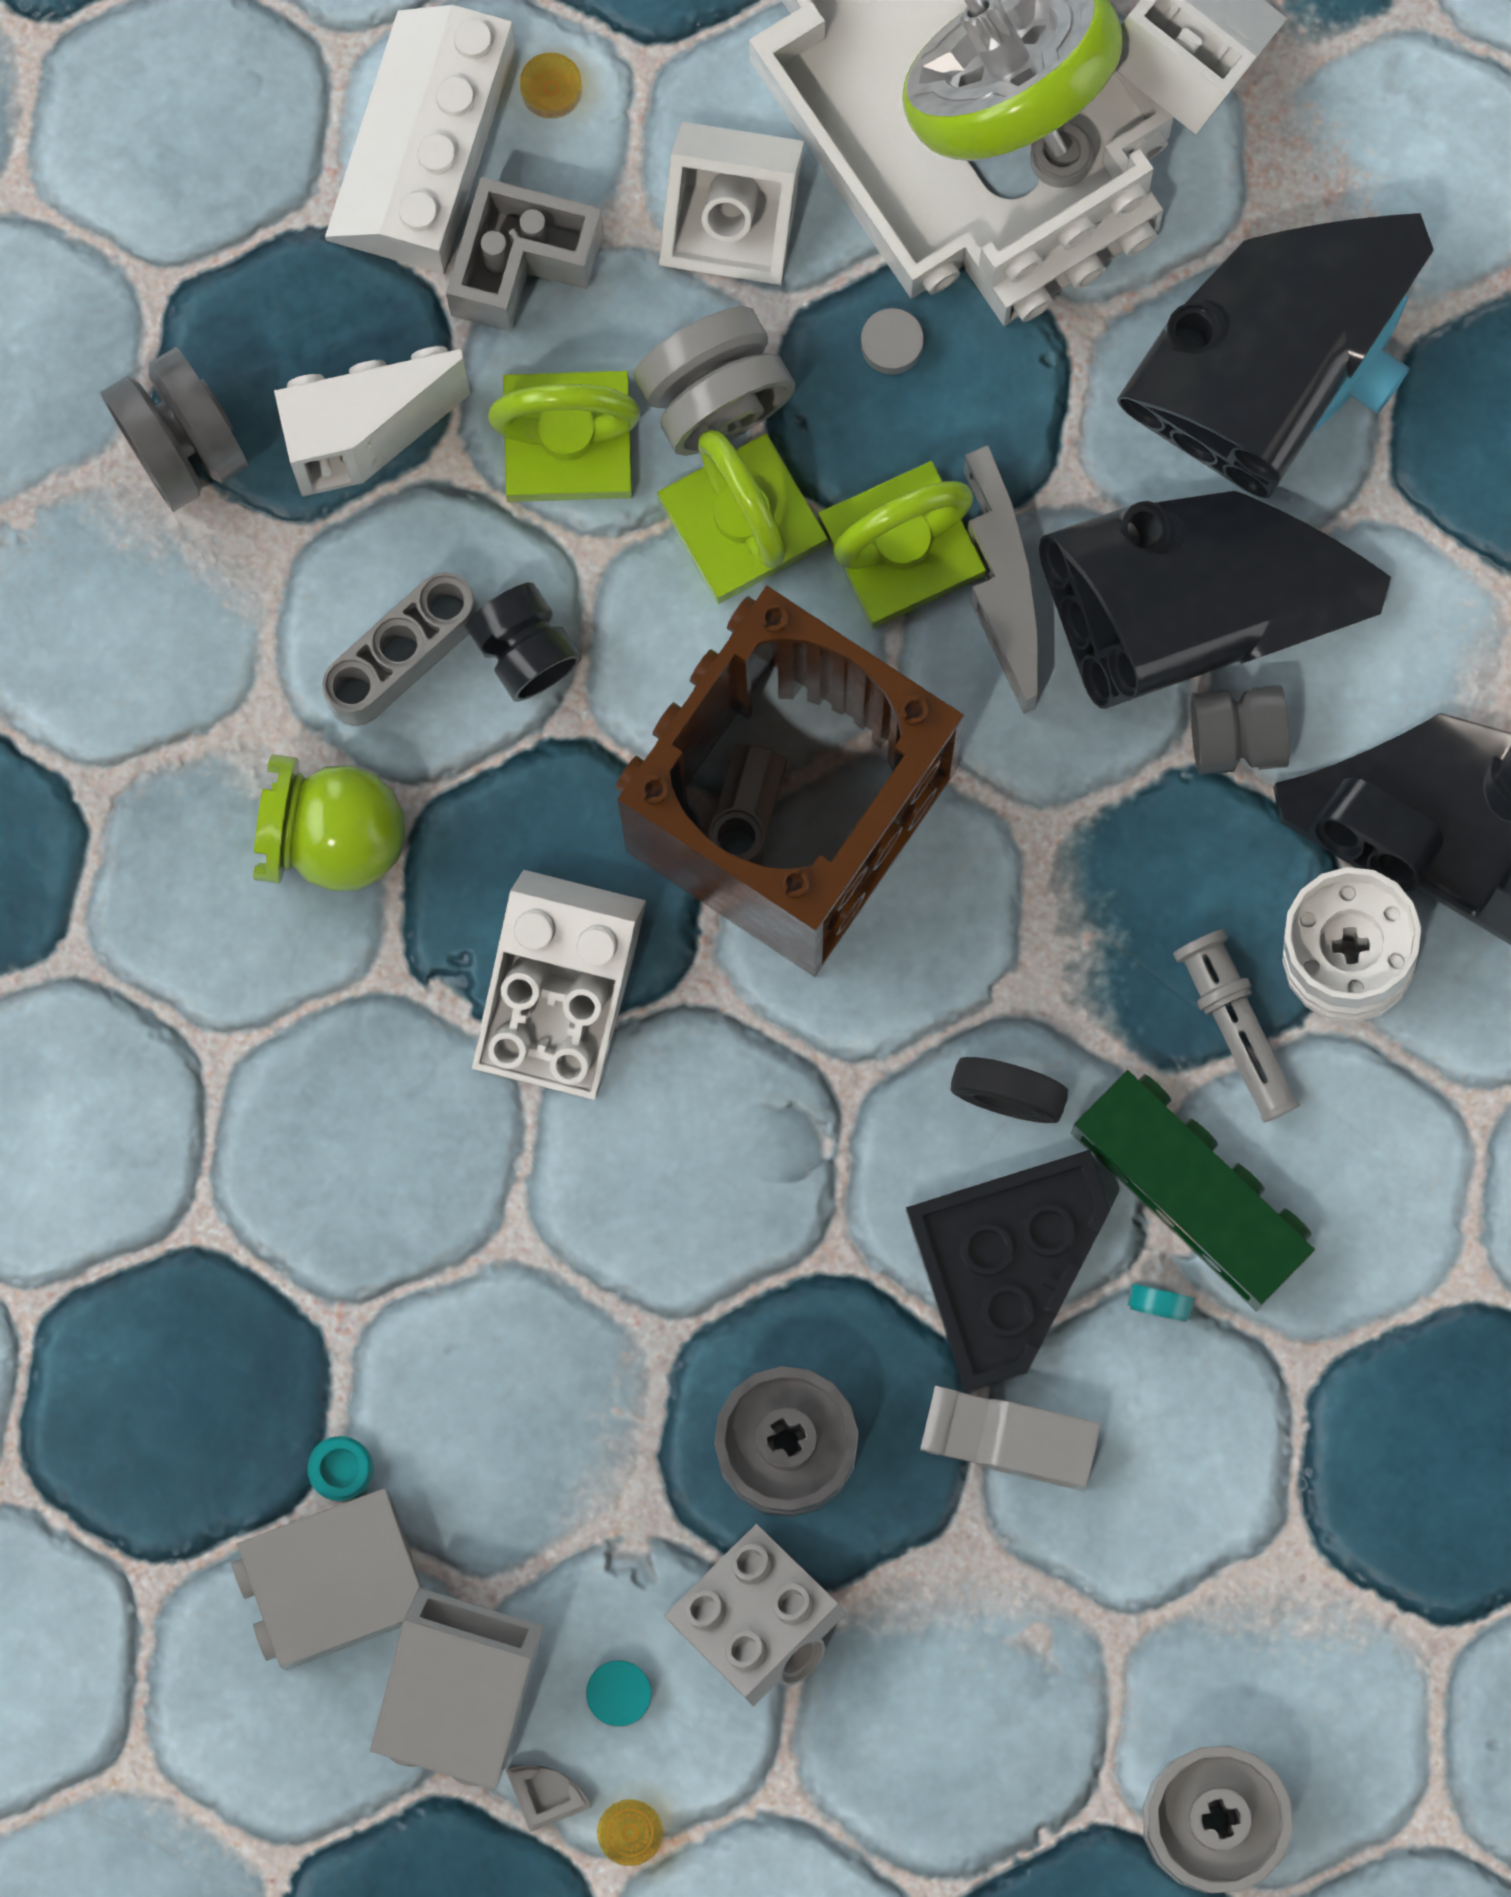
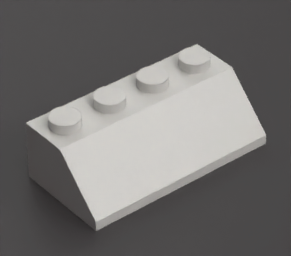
[325,5,516,274]

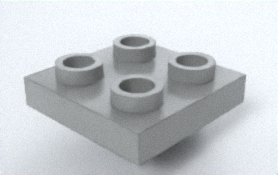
[664,1524,847,1707]

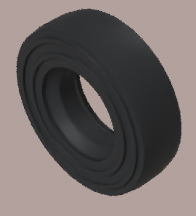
[950,1057,1068,1123]

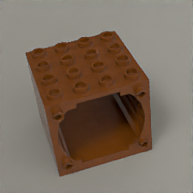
[615,585,964,977]

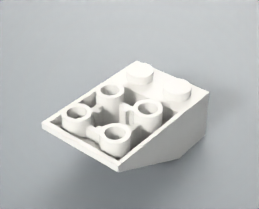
[1115,0,1288,134]
[274,346,471,497]
[472,870,646,1100]

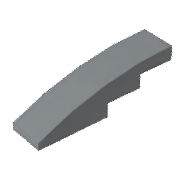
[963,445,1038,714]

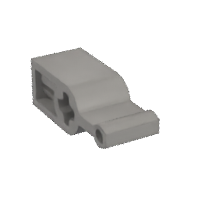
[920,1386,1101,1491]

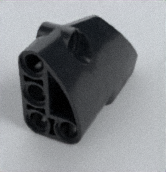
[1117,213,1434,498]
[1039,491,1391,709]
[1273,713,1511,945]

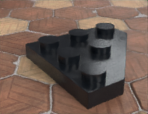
[905,1149,1110,1394]

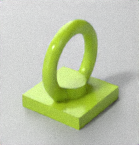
[488,370,640,502]
[657,430,828,604]
[818,461,986,629]

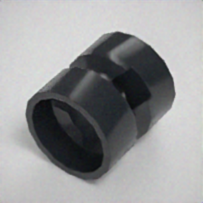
[465,582,582,702]

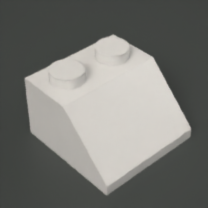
[659,122,804,285]

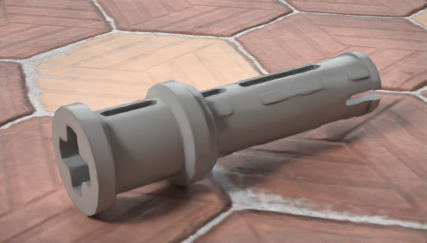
[1173,929,1300,1123]

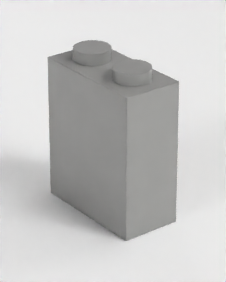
[231,1488,424,1670]
[370,1588,545,1790]

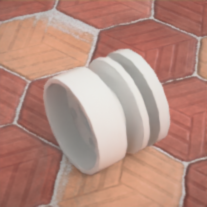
[1282,867,1421,1023]

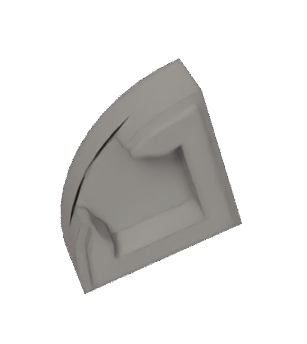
[506,1765,591,1832]

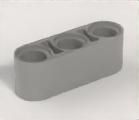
[322,572,477,726]

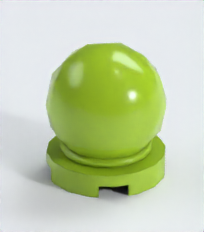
[253,754,406,892]

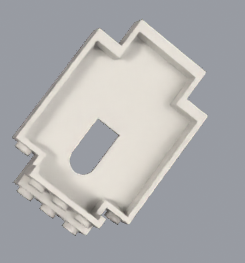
[749,0,1174,326]

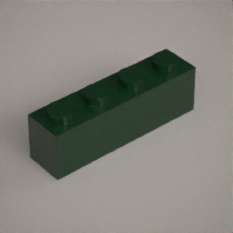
[1070,1069,1315,1312]

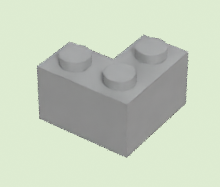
[446,177,604,332]

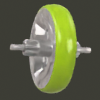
[902,0,1123,160]

